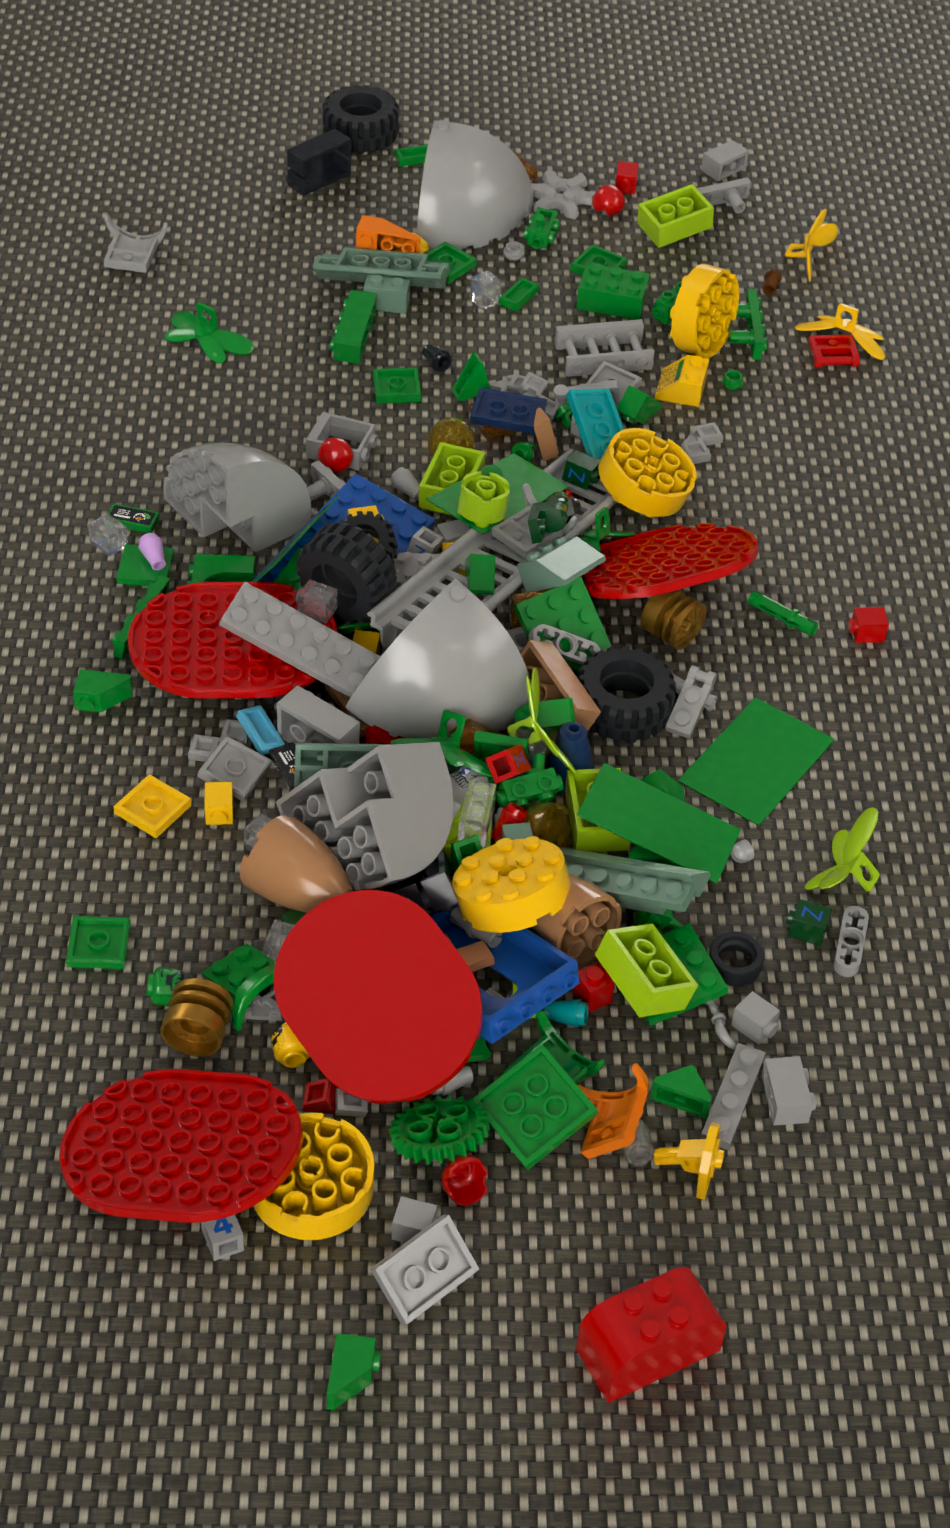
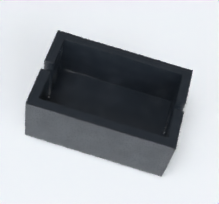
[287,129,351,196]
[391,848,458,915]

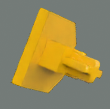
[653,1122,725,1200]

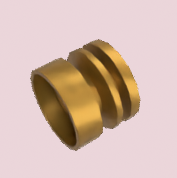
[640,590,707,650]
[160,978,233,1057]

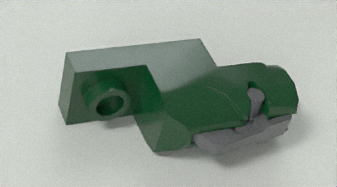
[527,491,575,544]

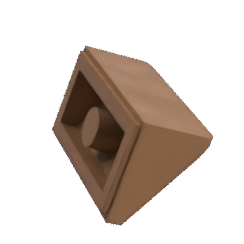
[534,408,559,461]

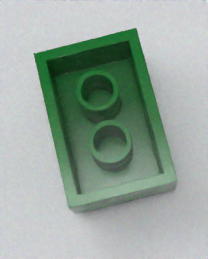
[576,263,650,320]

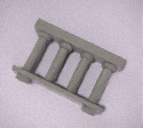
[554,319,654,377]

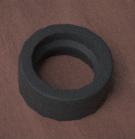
[709,931,764,987]

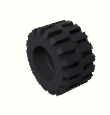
[339,511,398,565]

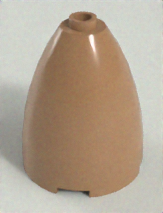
[240,815,353,913]
[527,874,622,969]

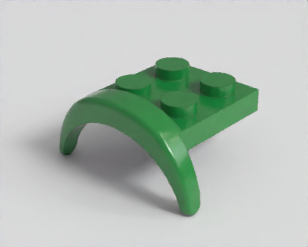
[201,943,276,1032]
[502,1010,605,1085]

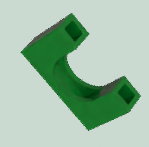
[187,554,256,584]

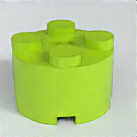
[457,471,510,528]

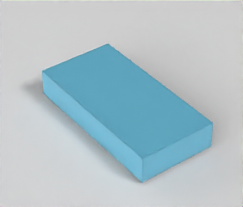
[236,705,285,755]

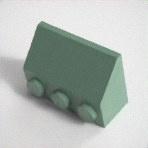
[517,535,606,593]

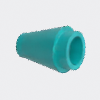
[545,999,589,1028]

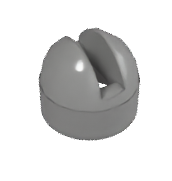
[731,839,754,863]

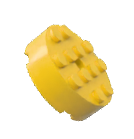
[670,264,739,358]
[598,428,697,518]
[452,836,570,933]
[253,1113,374,1240]

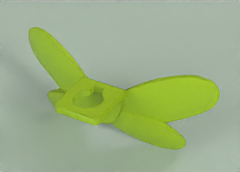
[507,667,577,775]
[805,807,880,892]

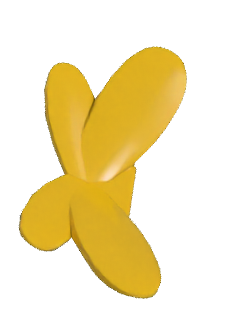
[785,209,838,282]
[795,304,885,360]

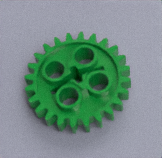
[389,1095,490,1164]

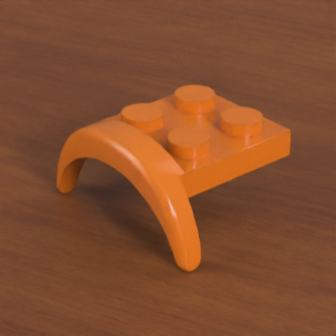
[577,1063,649,1159]

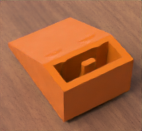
[356,215,421,253]

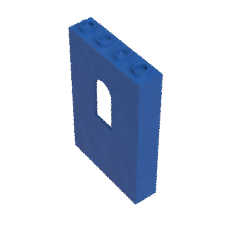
[429,903,580,1044]

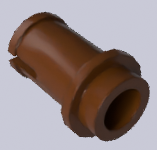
[762,269,782,295]

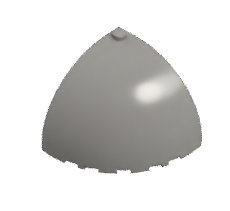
[417,120,533,251]
[163,443,312,553]
[345,578,531,745]
[276,742,454,890]

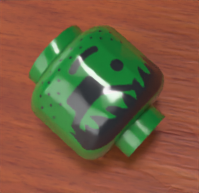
[146,967,184,1006]

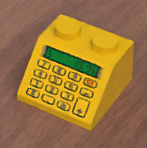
[655,355,709,407]

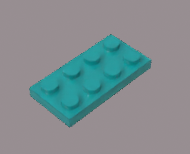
[566,388,624,460]

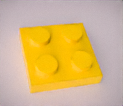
[114,774,192,838]

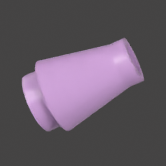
[138,533,166,570]

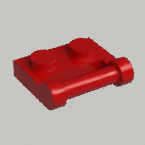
[808,334,860,368]

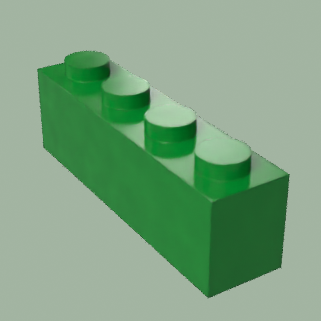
[330,290,377,364]

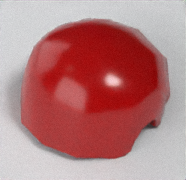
[592,184,625,216]
[318,437,354,473]
[441,1155,488,1206]

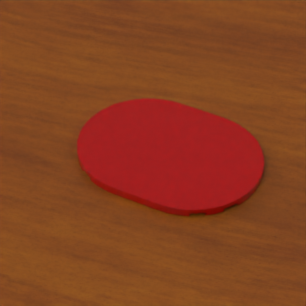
[578,523,758,599]
[128,582,338,699]
[274,890,483,1104]
[59,1069,303,1223]

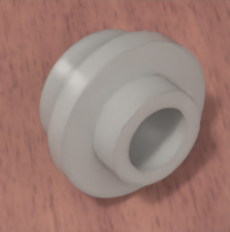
[503,241,525,261]

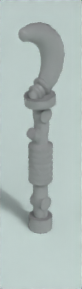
[705,999,737,1050]

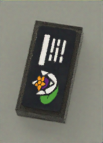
[269,742,295,791]

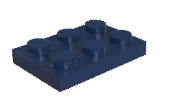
[470,388,547,434]

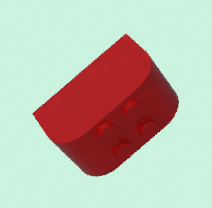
[576,1267,726,1403]

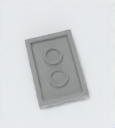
[370,1215,479,1325]

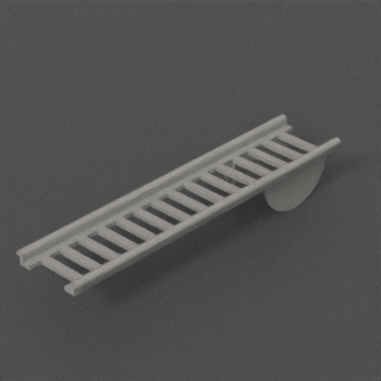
[367,449,617,650]

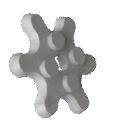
[531,170,595,219]

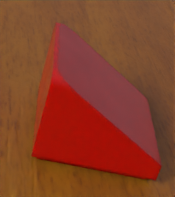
[302,1078,335,1114]

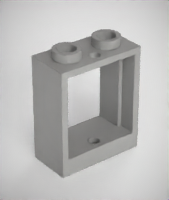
[306,412,378,471]

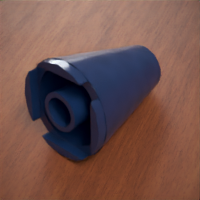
[544,722,595,794]

